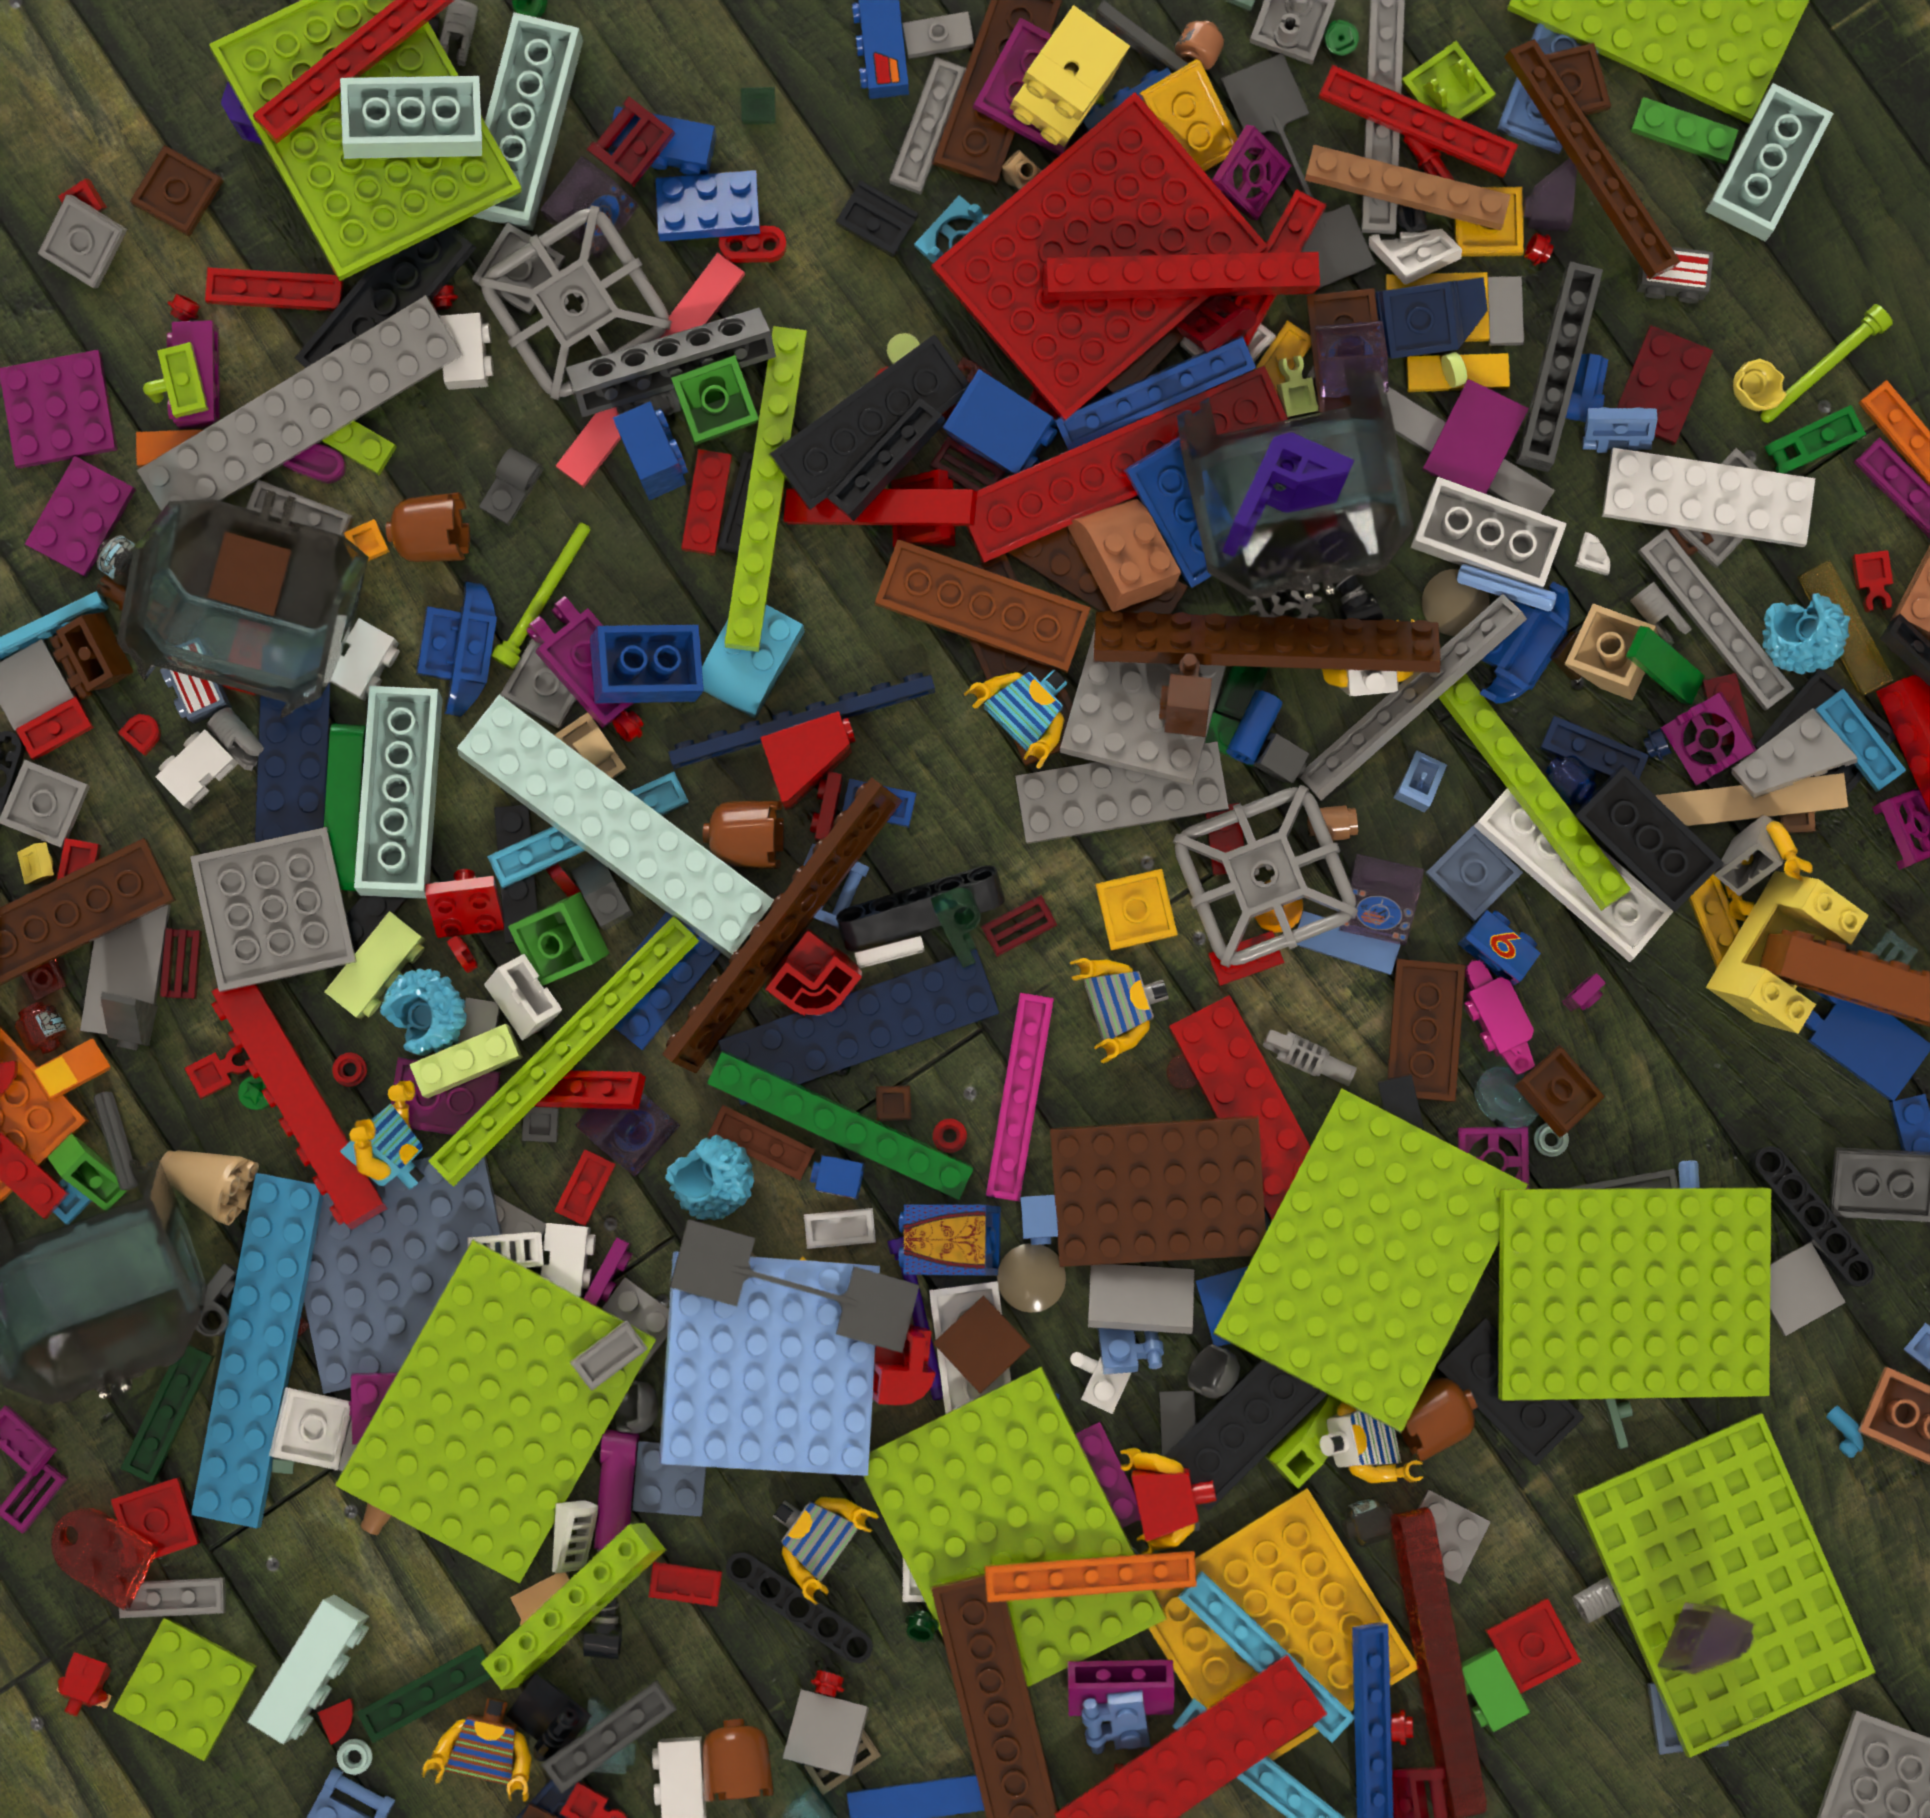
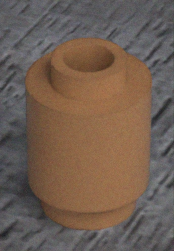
[1307,805,1358,842]

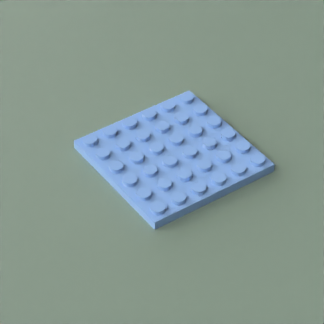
[659,1251,880,1476]

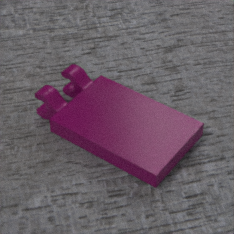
[526,596,634,729]

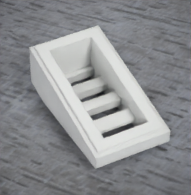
[467,1231,544,1268]
[552,1500,598,1573]

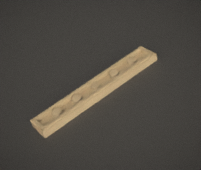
[1655,773,1848,827]

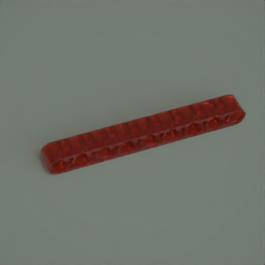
[1391,1507,1487,1818]

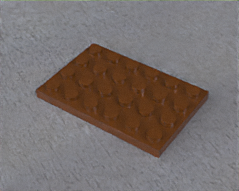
[1050,1116,1266,1267]

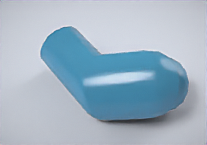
[1826,1405,1864,1458]

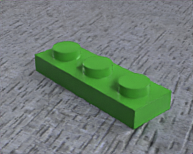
[1630,97,1739,165]

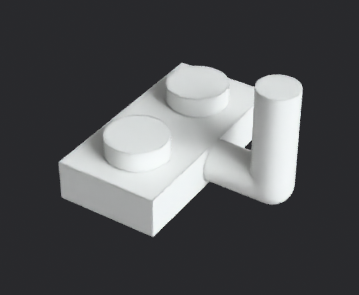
[1070,1352,1132,1414]

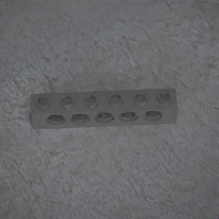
[1515,261,1603,472]
[565,307,776,417]

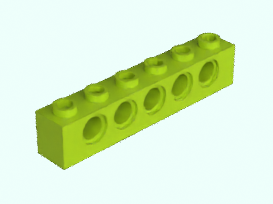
[481,1523,666,1690]

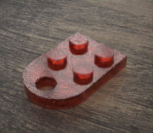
[51,1508,159,1610]

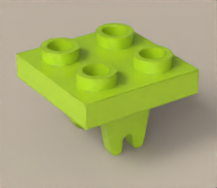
[1402,41,1496,120]

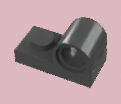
[479,448,544,526]
[181,1264,237,1336]

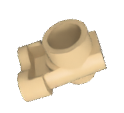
[1002,150,1042,190]

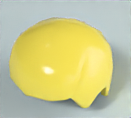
[1733,359,1786,411]

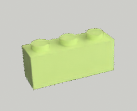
[324,911,426,1020]
[409,1024,523,1098]

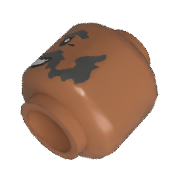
[1175,21,1224,70]

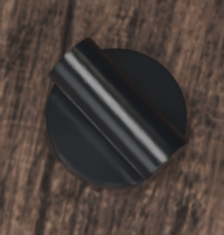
[1397,205,1427,233]

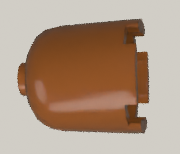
[386,492,470,562]
[703,800,784,869]
[1400,1378,1477,1462]
[702,1719,774,1802]

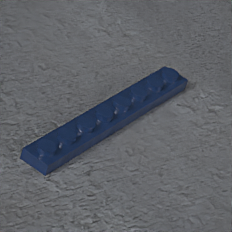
[668,672,935,769]

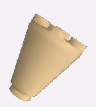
[158,1150,259,1225]

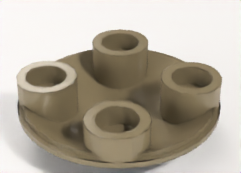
[1422,569,1490,636]
[997,1243,1066,1313]

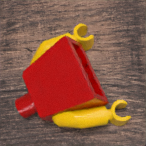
[1120,1447,1217,1554]

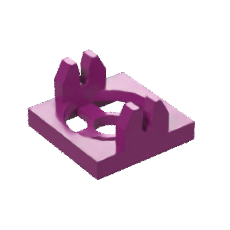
[1212,125,1291,221]
[1661,692,1757,786]
[1872,788,1930,870]
[1457,1127,1529,1189]

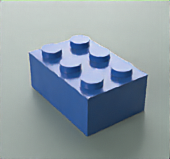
[613,401,688,500]
[590,625,704,703]

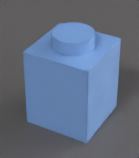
[1020,1195,1058,1245]

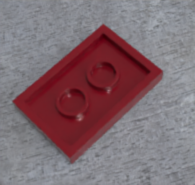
[1616,325,1713,445]

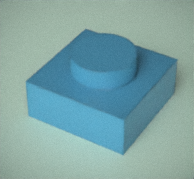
[53,1179,92,1225]

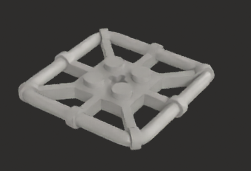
[478,205,672,400]
[1173,785,1358,968]

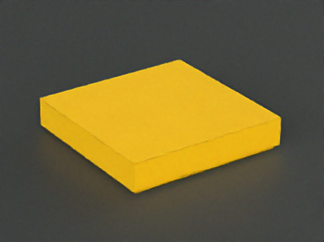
[1454,187,1524,257]
[1095,869,1178,951]

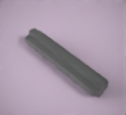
[93,1091,140,1191]

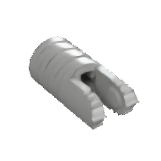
[440,0,479,66]
[1630,582,1692,646]
[207,707,264,771]
[1572,1576,1621,1624]

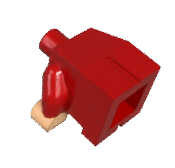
[57,1652,112,1717]

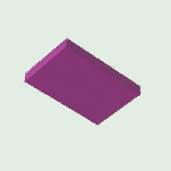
[1422,379,1529,494]
[391,1057,501,1135]

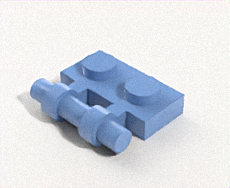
[1582,407,1657,453]
[1097,1328,1164,1375]
[1081,1691,1150,1754]

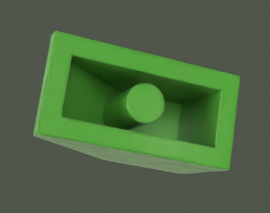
[47,1133,127,1212]

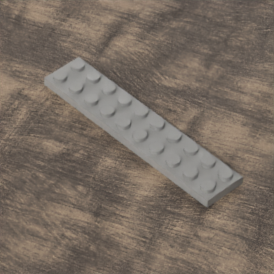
[137,295,463,529]

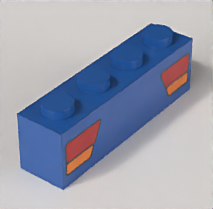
[852,0,909,99]

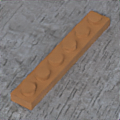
[1305,145,1510,230]

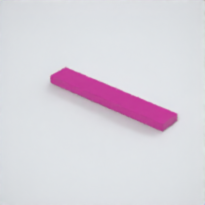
[986,993,1054,1202]

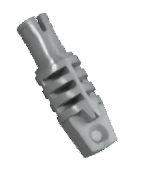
[1262,1030,1357,1086]

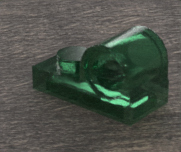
[931,888,981,968]

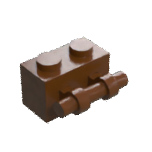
[50,612,134,700]
[1159,653,1212,737]

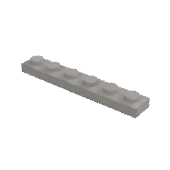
[1638,529,1794,711]

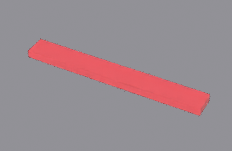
[556,253,745,488]

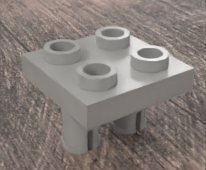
[1249,0,1336,65]

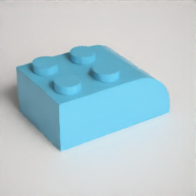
[702,605,805,720]

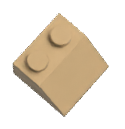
[1565,604,1658,700]

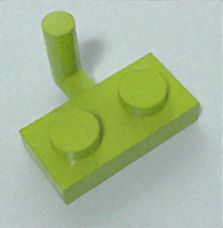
[143,342,209,418]

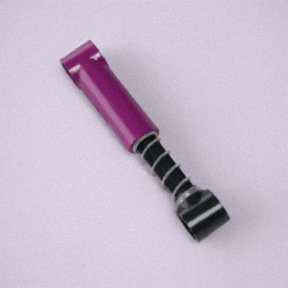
[583,1429,639,1660]

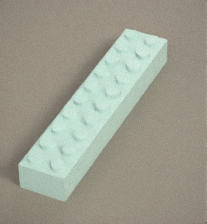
[457,694,774,959]

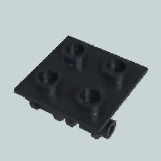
[506,1671,592,1762]

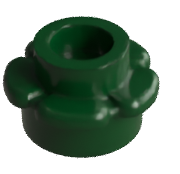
[905,1610,939,1642]

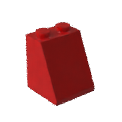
[760,711,856,811]

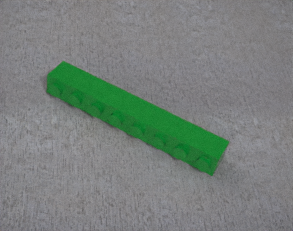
[707,1049,974,1200]

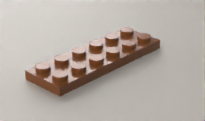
[875,539,1091,673]

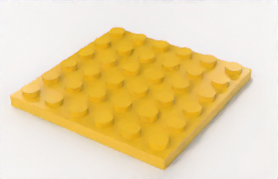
[1149,1487,1419,1760]

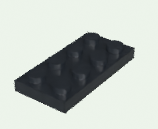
[1435,1318,1584,1466]

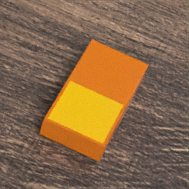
[31,1038,111,1102]

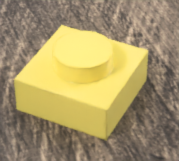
[17,842,54,885]

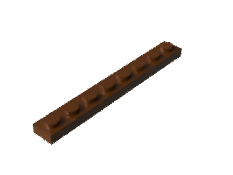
[1504,39,1680,280]

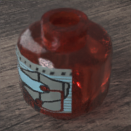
[15,1001,67,1055]

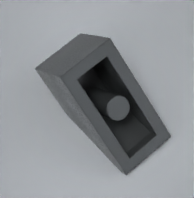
[571,858,634,931]

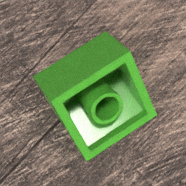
[671,355,759,446]
[508,892,610,986]

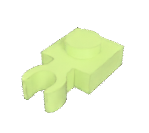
[1277,355,1318,417]

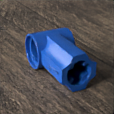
[1566,353,1609,423]

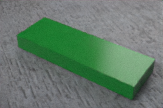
[1626,626,1705,705]

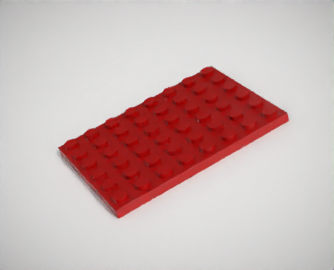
[930,92,1268,422]

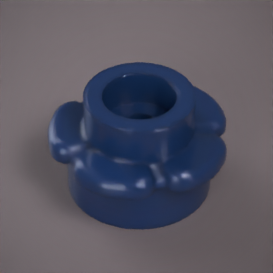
[1643,728,1672,760]

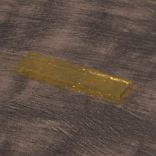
[1798,560,1894,697]

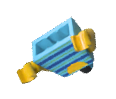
[964,669,1067,769]
[340,1081,425,1190]

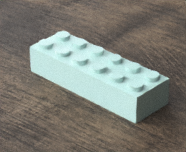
[472,12,583,231]
[354,686,443,899]

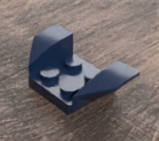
[1375,277,1488,359]

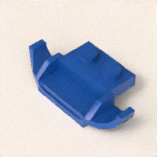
[416,581,497,717]
[1480,582,1570,703]

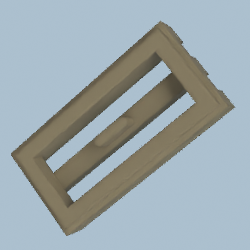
[803,1729,881,1795]

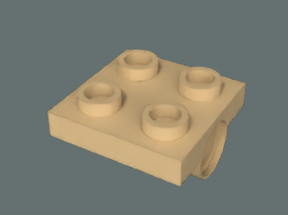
[554,712,627,779]

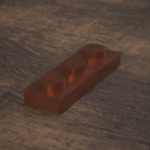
[707,1105,816,1181]

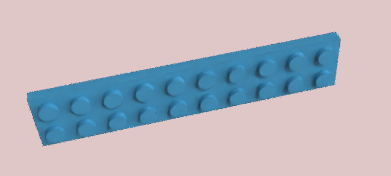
[191,1173,324,1528]

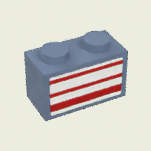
[160,641,232,724]

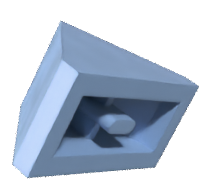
[1394,750,1447,812]

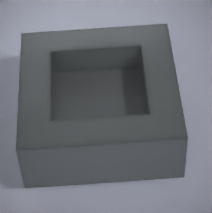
[522,1107,560,1143]

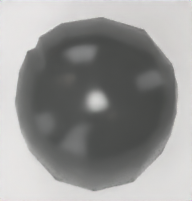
[1187,1344,1241,1399]
[615,1380,660,1433]

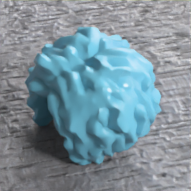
[1762,593,1850,675]
[380,969,467,1056]
[665,1135,754,1221]

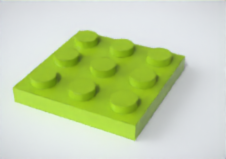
[113,1617,257,1761]

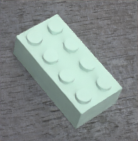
[340,76,482,159]
[1705,83,1834,242]
[248,1594,370,1744]

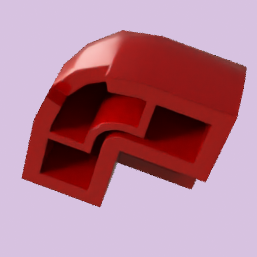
[765,928,862,1016]
[872,1324,936,1405]

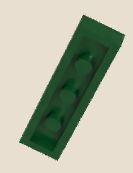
[120,1342,215,1483]
[356,1643,492,1743]

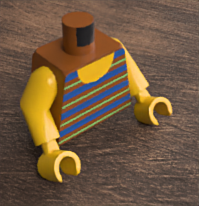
[422,1698,532,1801]

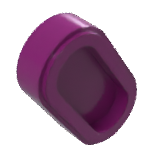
[283,443,346,484]

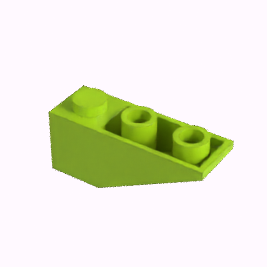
[1265,1394,1342,1488]

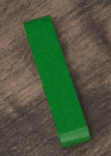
[324,724,366,891]

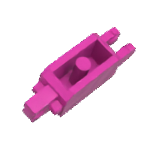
[1464,960,1535,1076]

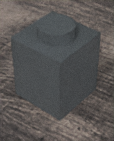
[1253,733,1309,783]

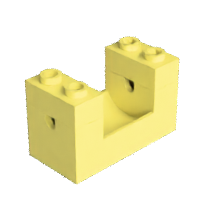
[1009,5,1130,147]
[1706,871,1869,1034]

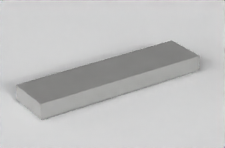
[889,58,966,195]

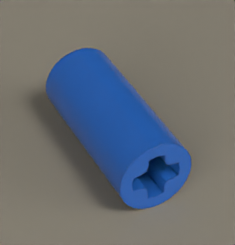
[1226,690,1283,765]

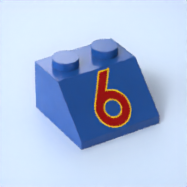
[1457,910,1541,986]

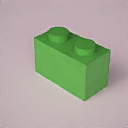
[1455,1647,1530,1732]

